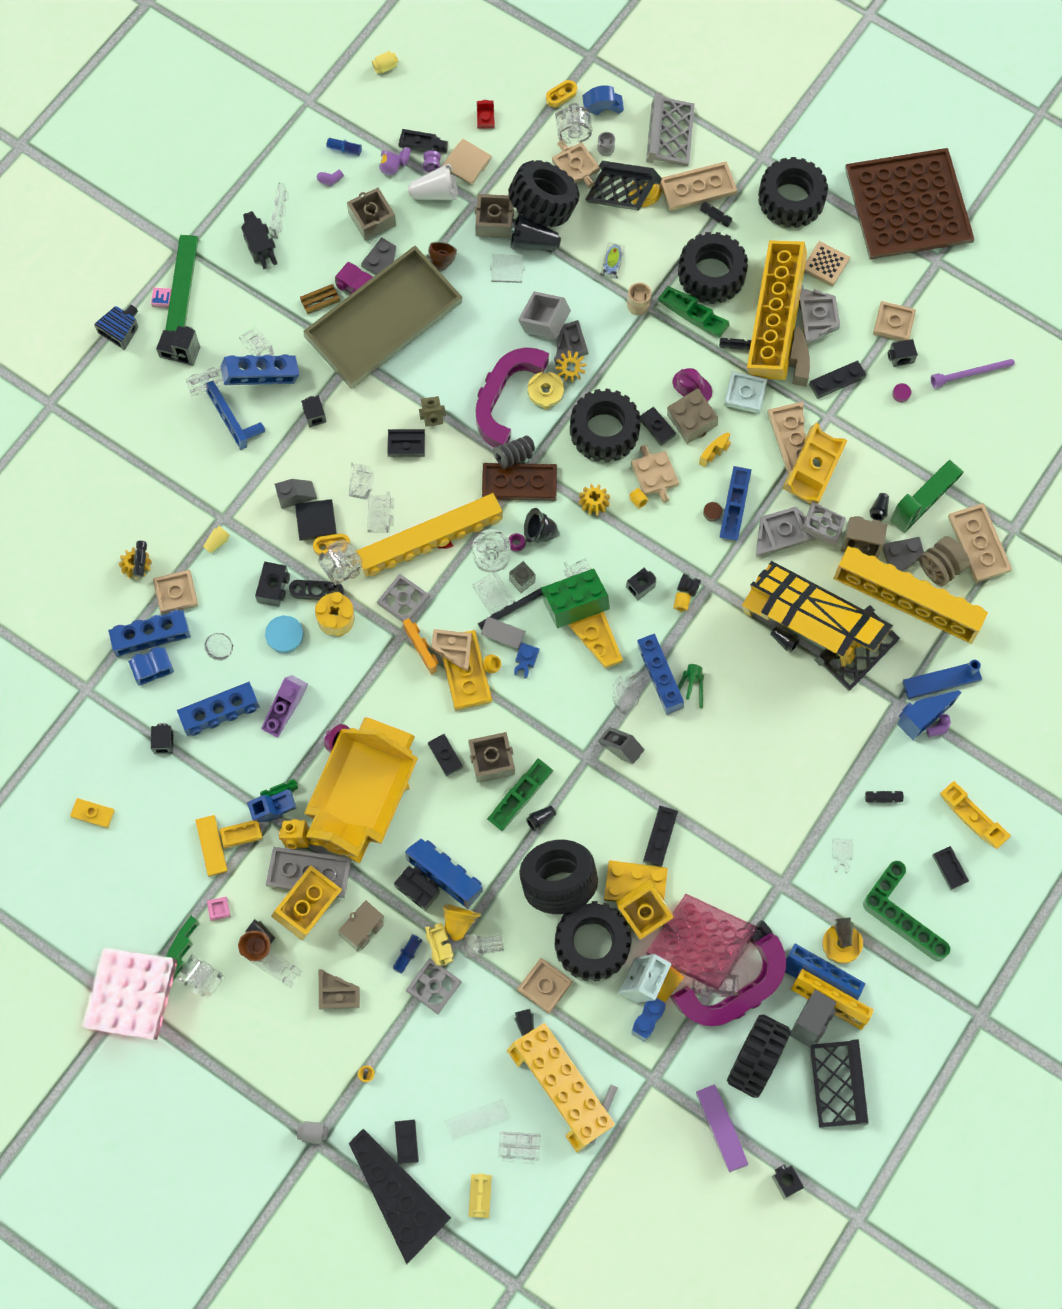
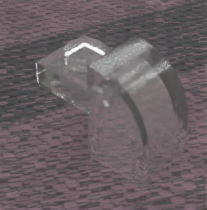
[612,670,645,715]

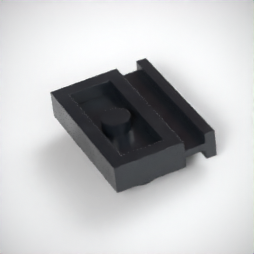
[387,429,425,457]

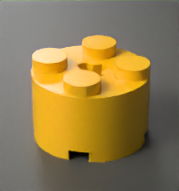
[315,592,355,636]

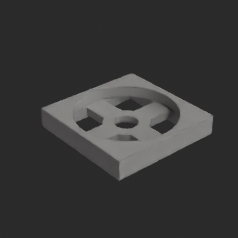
[801,502,846,547]
[377,574,430,622]
[406,958,462,1015]

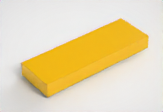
[195,815,228,877]

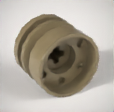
[919,536,970,587]

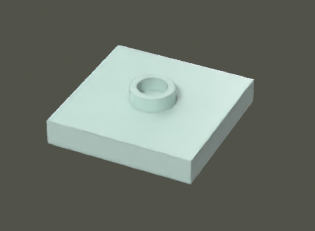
[724,371,768,414]

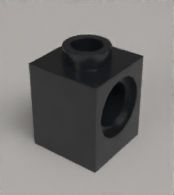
[887,339,918,367]
[301,395,327,428]
[626,567,656,601]
[150,723,174,754]
[772,1164,804,1199]

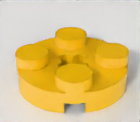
[822,923,863,964]

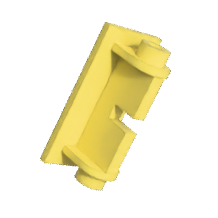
[425,923,454,966]
[468,1173,492,1218]

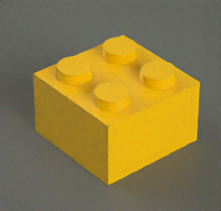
[616,879,674,940]

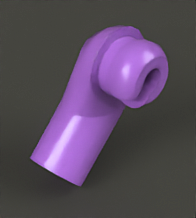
[316,169,344,186]
[926,714,951,738]

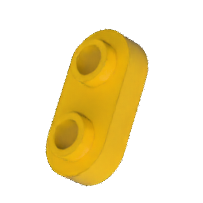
[546,80,577,108]
[313,534,351,557]

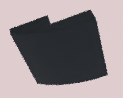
[295,499,337,541]

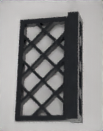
[585,160,662,211]
[814,605,900,691]
[810,1039,869,1128]

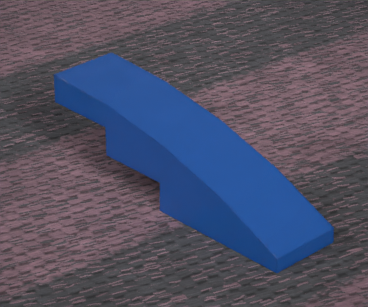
[719,466,752,541]

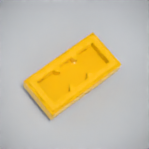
[70,798,115,829]
[219,820,263,849]

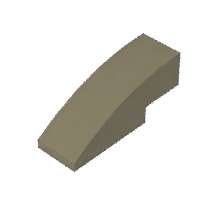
[788,326,810,387]

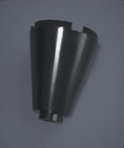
[510,214,561,250]

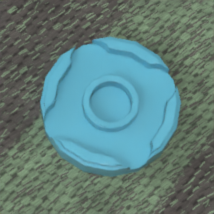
[265,615,304,653]

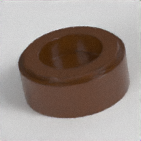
[703,502,722,522]

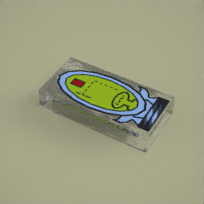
[600,242,625,279]

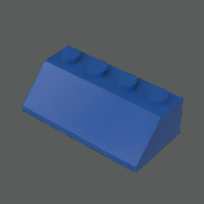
[405,838,483,910]

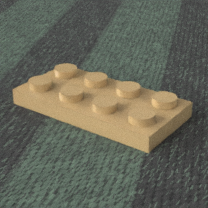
[660,161,738,211]
[948,503,1012,583]

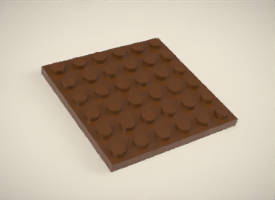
[845,148,975,259]

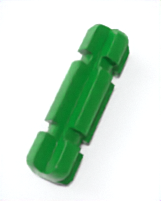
[260,779,298,797]

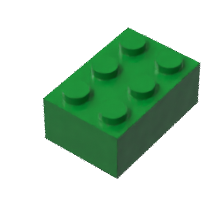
[541,568,610,629]

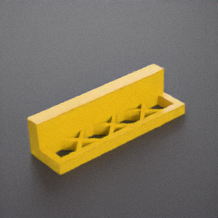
[790,969,874,1030]

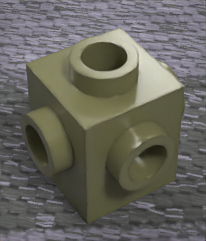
[419,396,446,427]

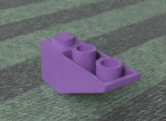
[261,675,308,738]

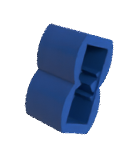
[128,647,174,686]
[631,998,666,1042]

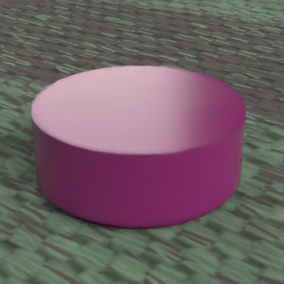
[892,383,912,403]

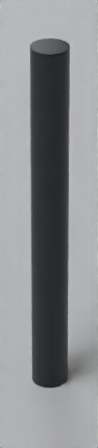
[477,588,542,630]

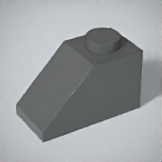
[274,479,317,509]
[598,727,645,764]

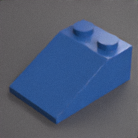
[897,690,962,740]

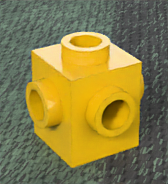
[279,819,310,849]

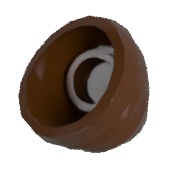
[428,242,457,271]

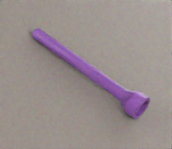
[930,359,1015,389]

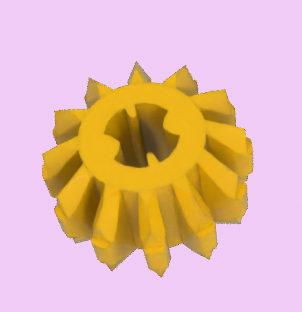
[555,351,587,382]
[579,483,610,516]
[119,547,152,580]

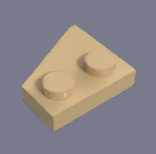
[431,629,472,671]

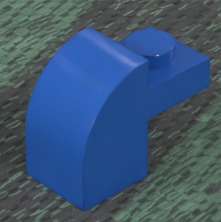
[582,85,624,115]
[247,789,297,822]

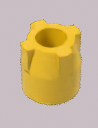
[629,488,649,509]
[673,592,691,612]

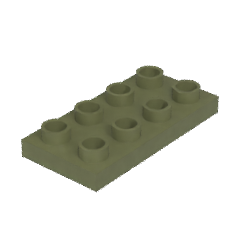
[303,245,463,389]

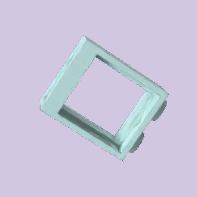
[618,954,671,1003]

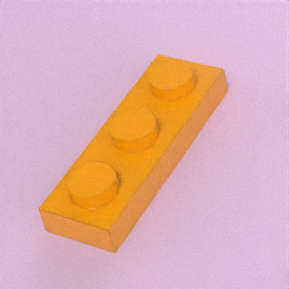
[402,618,439,675]

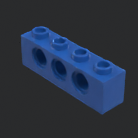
[220,354,300,385]
[108,610,191,657]
[637,633,684,715]
[177,681,260,736]

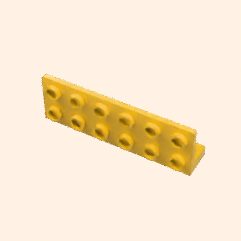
[506,1023,615,1153]

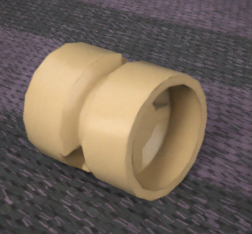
[627,282,651,315]

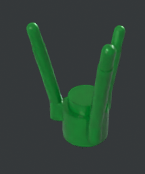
[678,664,704,708]

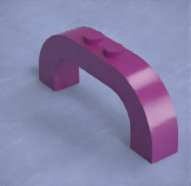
[475,347,550,448]
[670,933,786,1026]

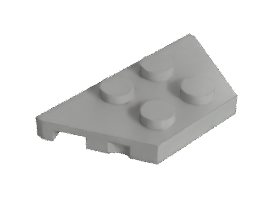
[799,285,840,344]
[756,506,818,558]

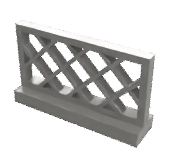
[646,92,695,166]

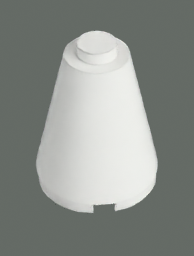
[408,164,458,200]

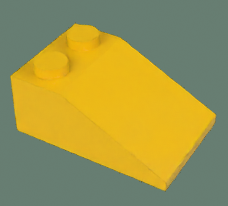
[271,865,342,941]

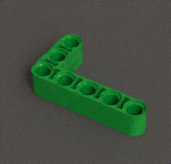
[890,459,964,533]
[863,861,950,961]

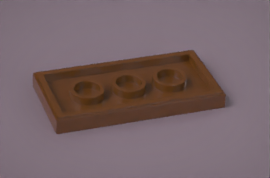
[482,463,557,501]

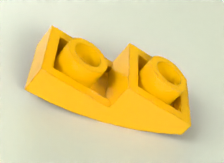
[699,432,731,467]
[656,966,685,1002]

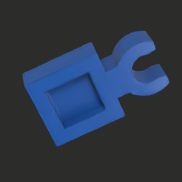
[514,643,540,679]

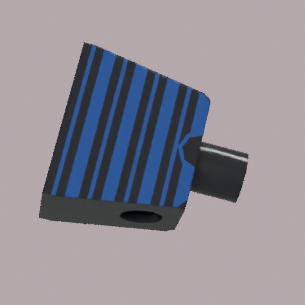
[94,304,138,350]

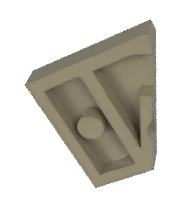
[318,969,360,1010]

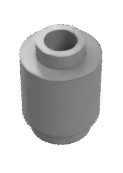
[297,1121,328,1144]

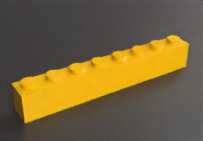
[355,493,503,577]

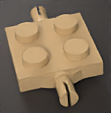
[552,140,600,188]
[631,445,679,503]

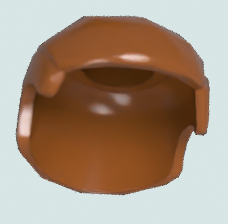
[238,930,271,962]

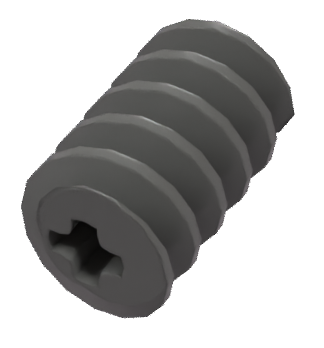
[493,435,535,469]

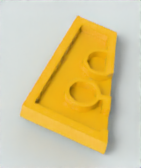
[568,612,623,669]

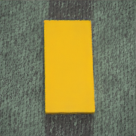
[442,630,492,711]

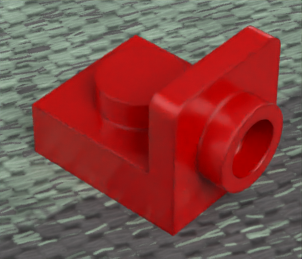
[476,100,495,129]

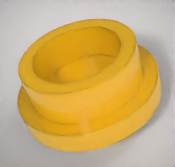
[483,654,501,674]

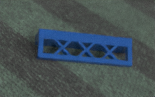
[785,943,866,1000]

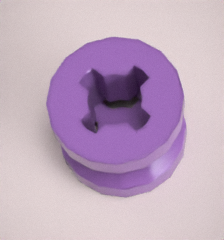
[423,151,441,172]

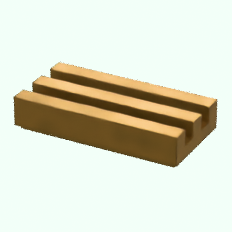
[300,284,340,314]

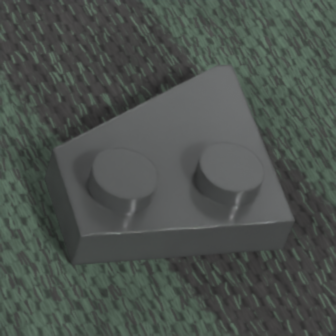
[361,237,397,275]
[554,320,589,365]
[883,537,924,571]

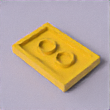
[604,860,668,902]

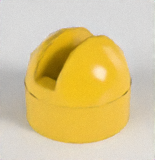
[357,1065,375,1083]

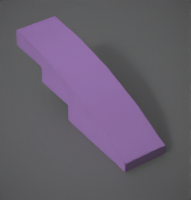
[696,1084,748,1173]

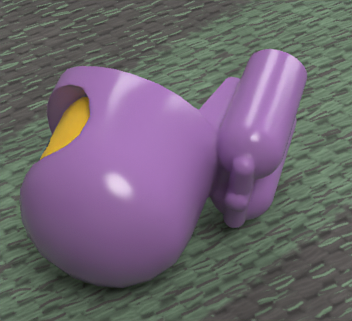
[379,147,411,176]

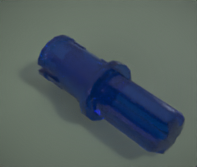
[326,138,362,156]
[393,934,423,974]

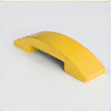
[940,781,1011,849]

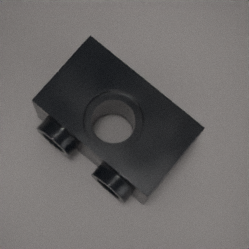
[255,561,290,607]

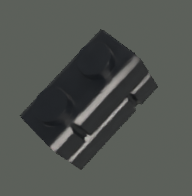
[394,866,440,911]

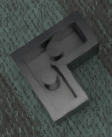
[156,326,201,366]

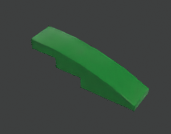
[658,286,730,338]
[487,758,554,831]
[154,915,200,997]

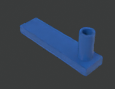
[206,380,265,450]
[902,659,982,699]

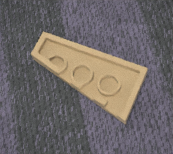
[767,401,805,474]

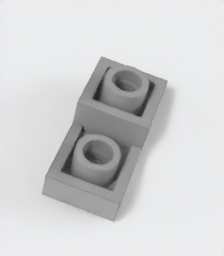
[481,616,526,649]

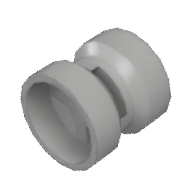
[597,131,616,156]

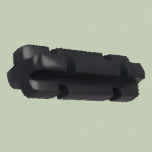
[700,202,733,227]
[719,338,751,350]
[133,540,147,577]
[865,791,904,803]

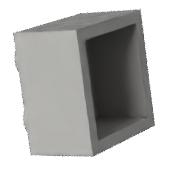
[518,291,571,340]

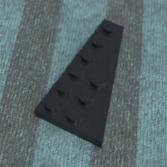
[348,1128,451,1265]

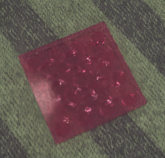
[646,894,757,990]
[83,948,178,1040]

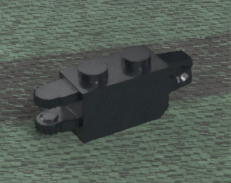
[241,211,278,269]

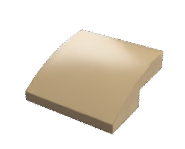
[443,139,493,185]

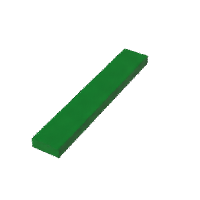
[165,235,199,331]

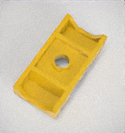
[782,423,848,504]

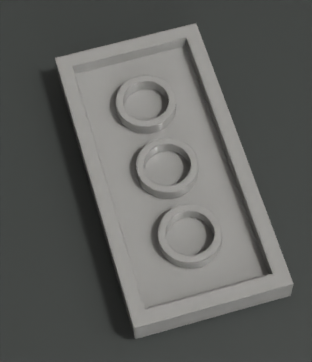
[266,846,352,899]

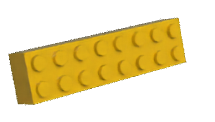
[747,240,807,380]
[833,546,988,644]

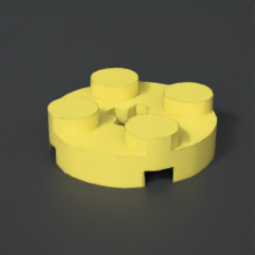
[527,372,564,409]

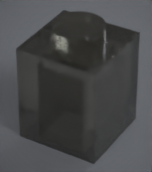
[509,561,536,593]

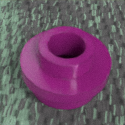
[507,533,526,552]

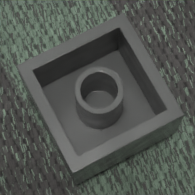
[790,990,837,1048]

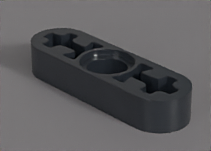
[289,580,344,600]

